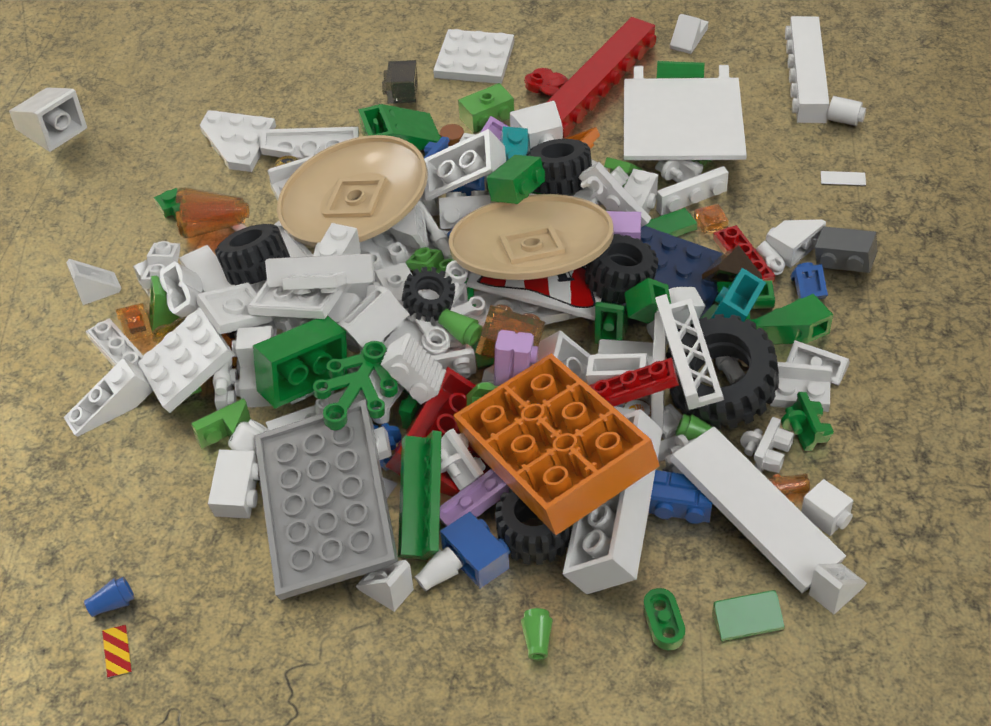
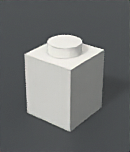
[801,479,853,536]

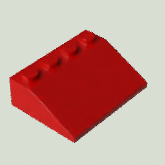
[386,367,490,497]

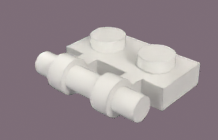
[213,347,238,411]

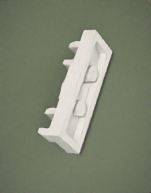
[579,162,651,227]

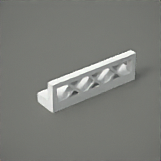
[655,294,724,410]

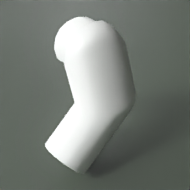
[756,241,785,275]

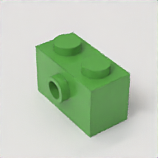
[458,83,514,134]

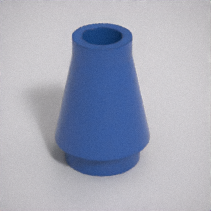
[84,576,135,617]

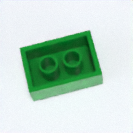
[253,315,348,409]

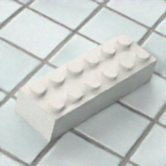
[563,409,662,594]

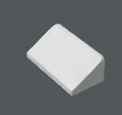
[786,341,850,386]

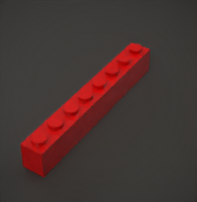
[547,17,657,139]

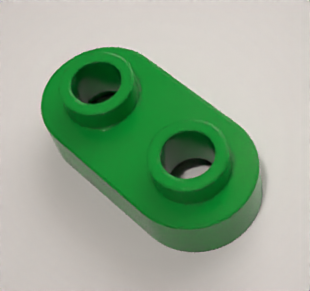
[643,588,686,650]

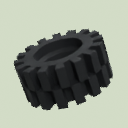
[402,267,456,322]

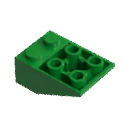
[358,104,441,151]

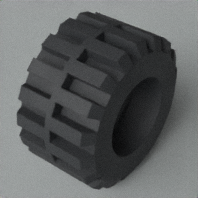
[526,139,592,195]
[215,224,290,285]
[585,234,659,304]
[495,488,573,565]

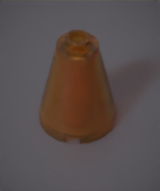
[176,187,250,239]

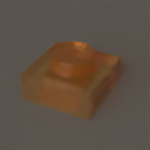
[694,204,729,234]

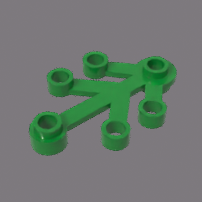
[313,341,398,431]

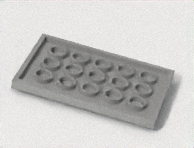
[254,400,398,600]

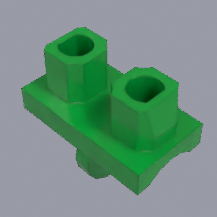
[781,392,834,451]

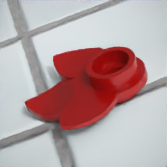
[524,68,569,96]

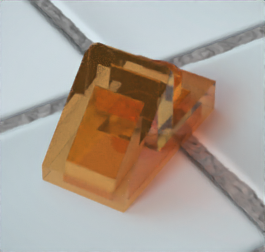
[116,303,152,340]

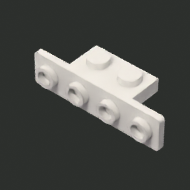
[265,253,375,294]

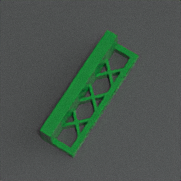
[398,430,442,560]

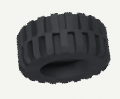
[666,314,779,430]

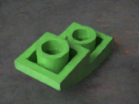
[406,247,458,276]

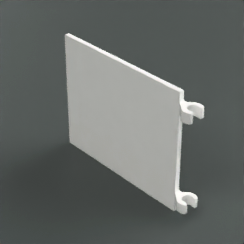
[624,65,747,160]

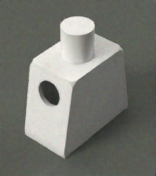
[510,101,563,151]

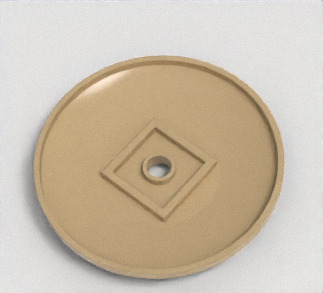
[277,135,428,247]
[449,194,614,280]

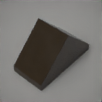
[702,245,762,283]

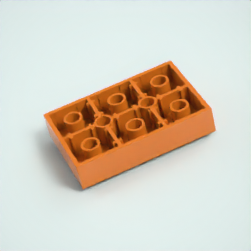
[453,353,660,535]

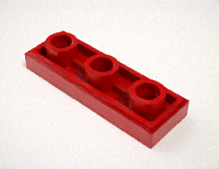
[713,225,775,282]
[589,358,679,407]

